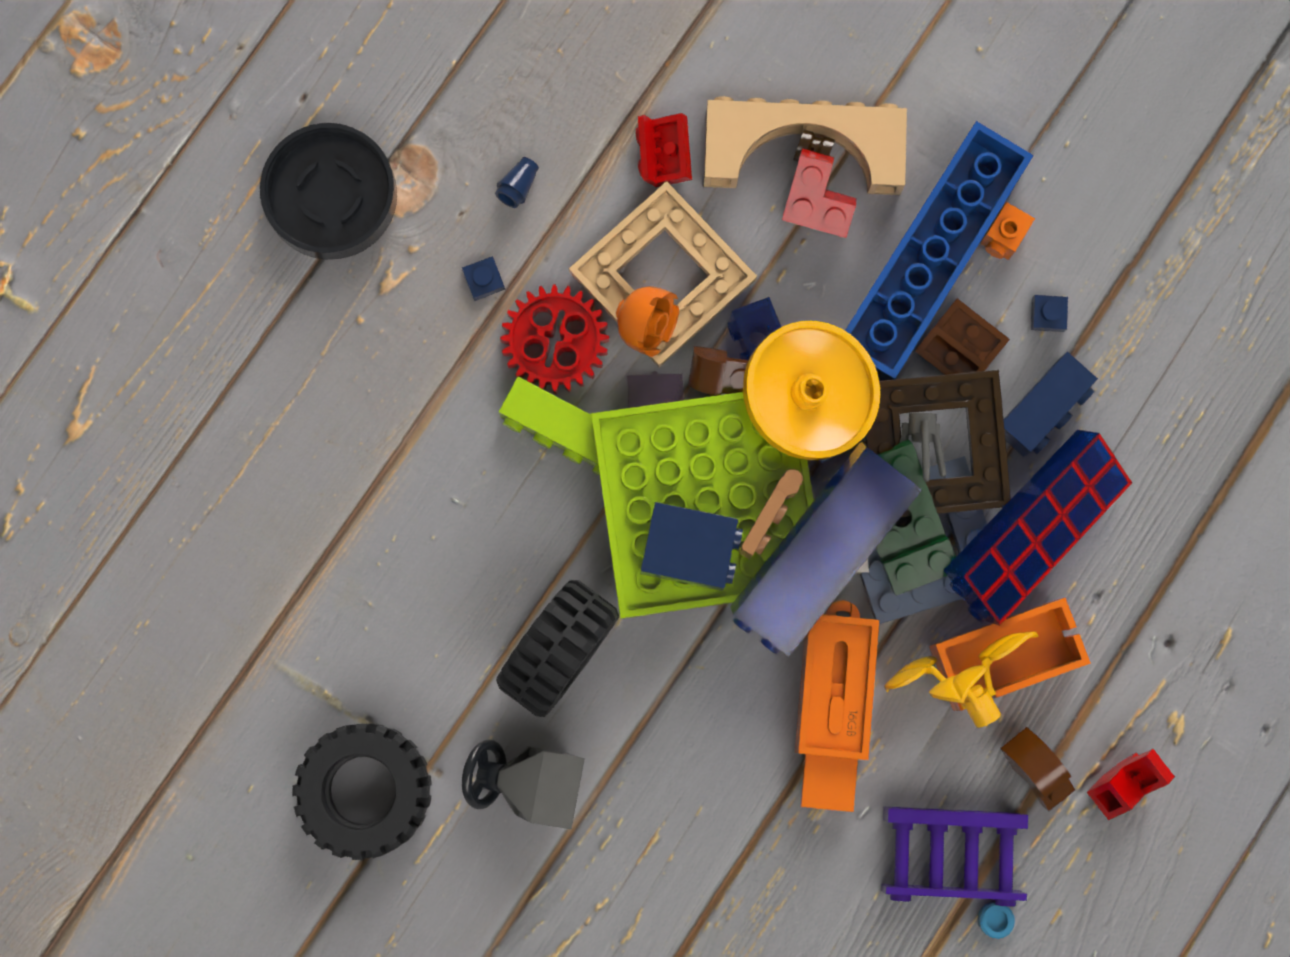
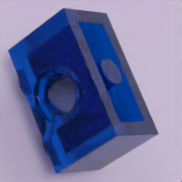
[727,297,781,361]

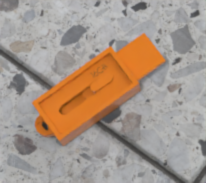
[794,600,879,812]

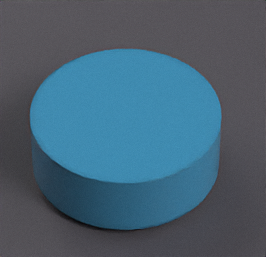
[978,902,1015,939]

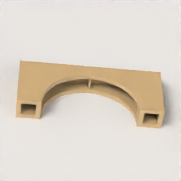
[703,96,907,195]

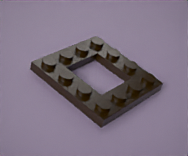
[865,370,1012,518]

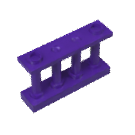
[881,806,1028,907]

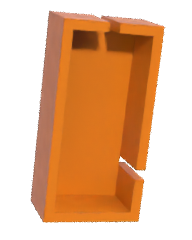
[929,598,1091,711]

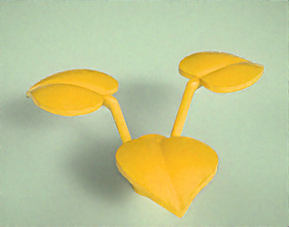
[884,631,1039,728]

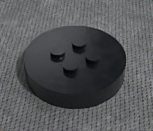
[260,123,397,260]

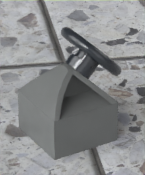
[462,740,585,830]

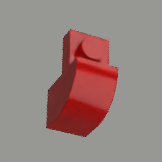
[1087,749,1175,820]

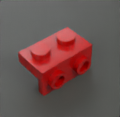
[635,113,692,188]

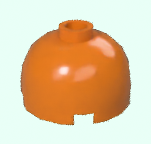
[616,286,679,357]

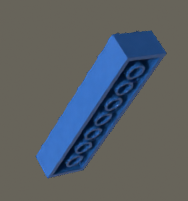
[845,121,1034,381]

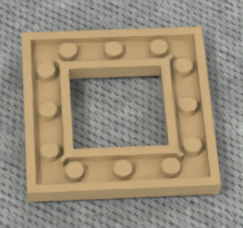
[569,181,757,368]

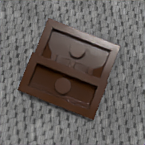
[915,298,1010,375]

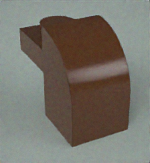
[688,346,748,396]
[1000,727,1075,811]

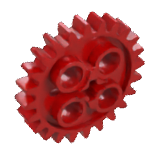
[500,284,609,394]

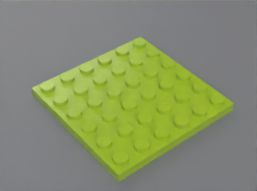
[591,392,827,619]

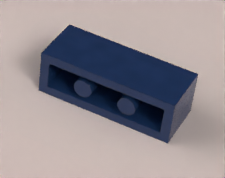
[1004,351,1098,457]

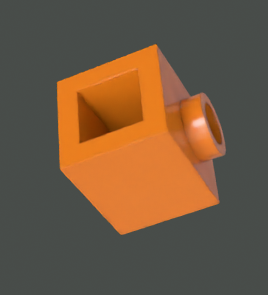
[980,202,1035,260]

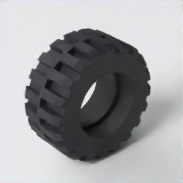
[496,580,619,717]
[292,723,432,860]

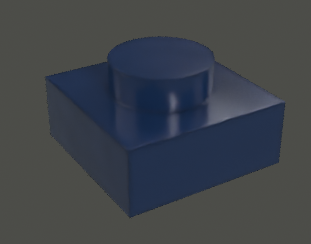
[462,256,506,301]
[1031,295,1068,332]

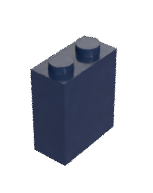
[640,502,743,591]

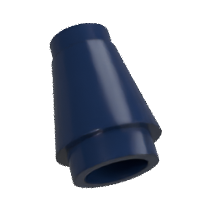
[495,157,539,208]

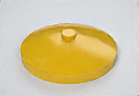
[743,321,880,460]

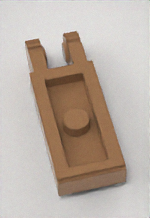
[739,468,803,560]

